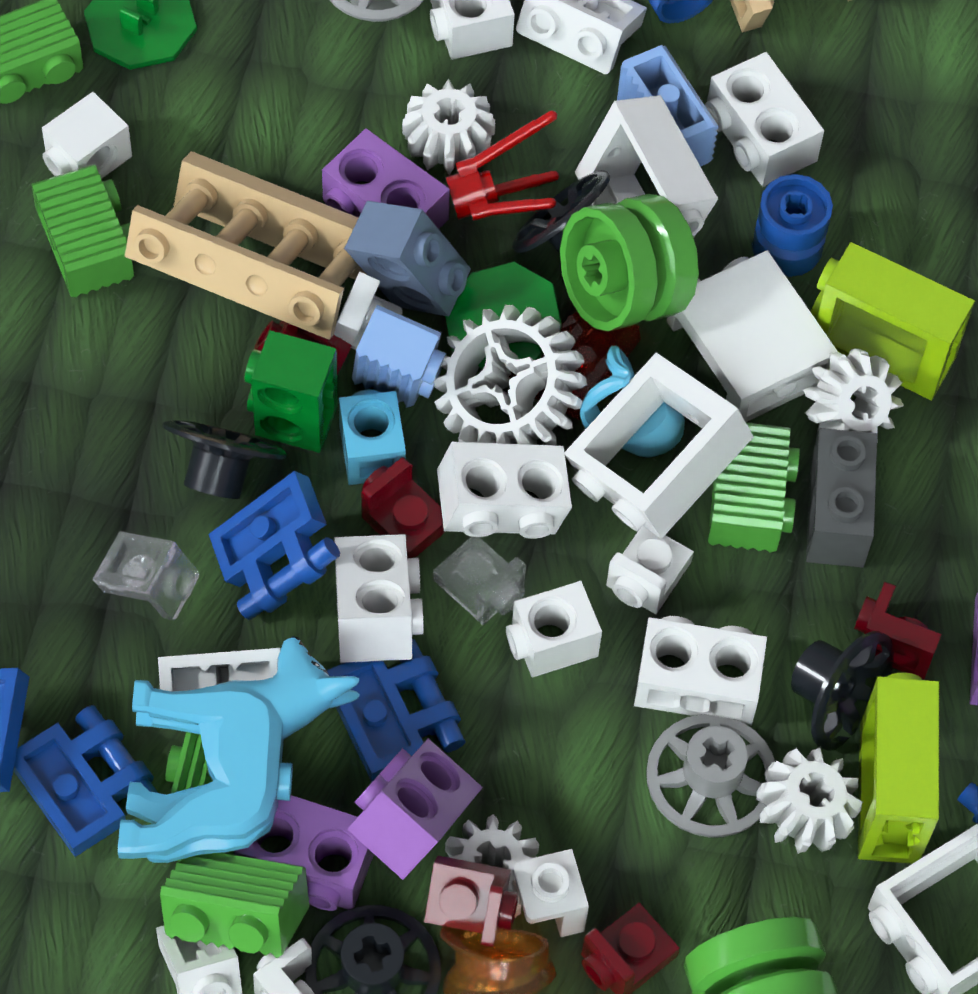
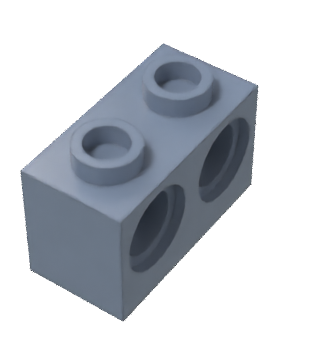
[344,200,471,317]

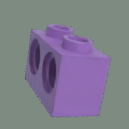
[322,128,450,229]
[347,738,483,880]
[234,795,374,911]

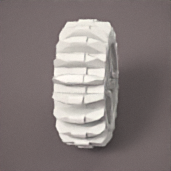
[434,304,588,445]

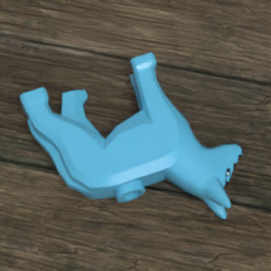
[118,636,360,863]

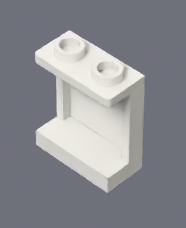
[667,250,838,422]

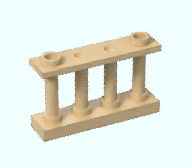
[125,151,367,340]

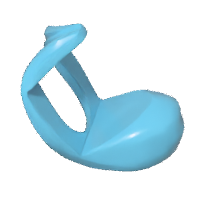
[580,345,685,457]

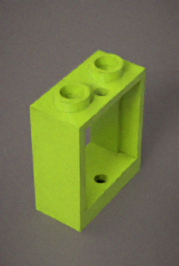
[811,242,975,401]
[858,673,939,864]

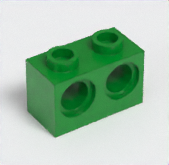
[245,330,338,453]

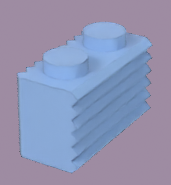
[617,45,719,167]
[352,305,446,408]

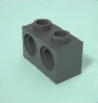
[806,428,877,568]

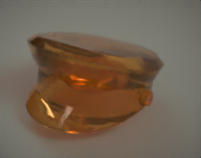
[440,926,557,994]

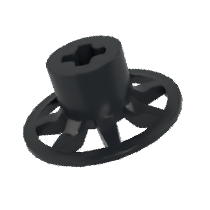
[512,170,610,254]
[162,420,287,499]
[791,631,894,751]
[305,905,441,994]

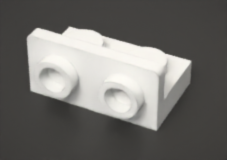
[516,0,647,74]

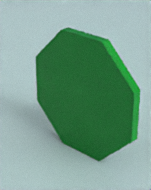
[84,0,197,70]
[445,262,562,372]

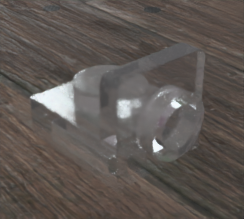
[93,531,199,620]
[433,537,526,625]

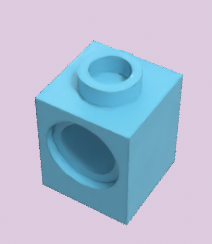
[339,390,406,485]

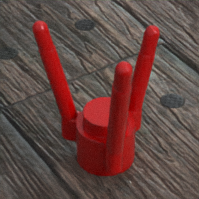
[445,110,559,221]

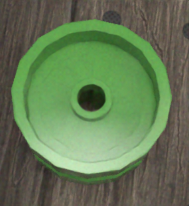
[560,194,699,331]
[684,916,839,994]

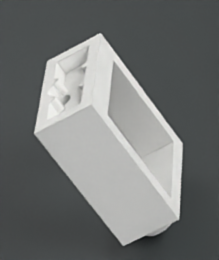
[575,95,718,238]
[564,353,754,539]
[867,824,978,994]

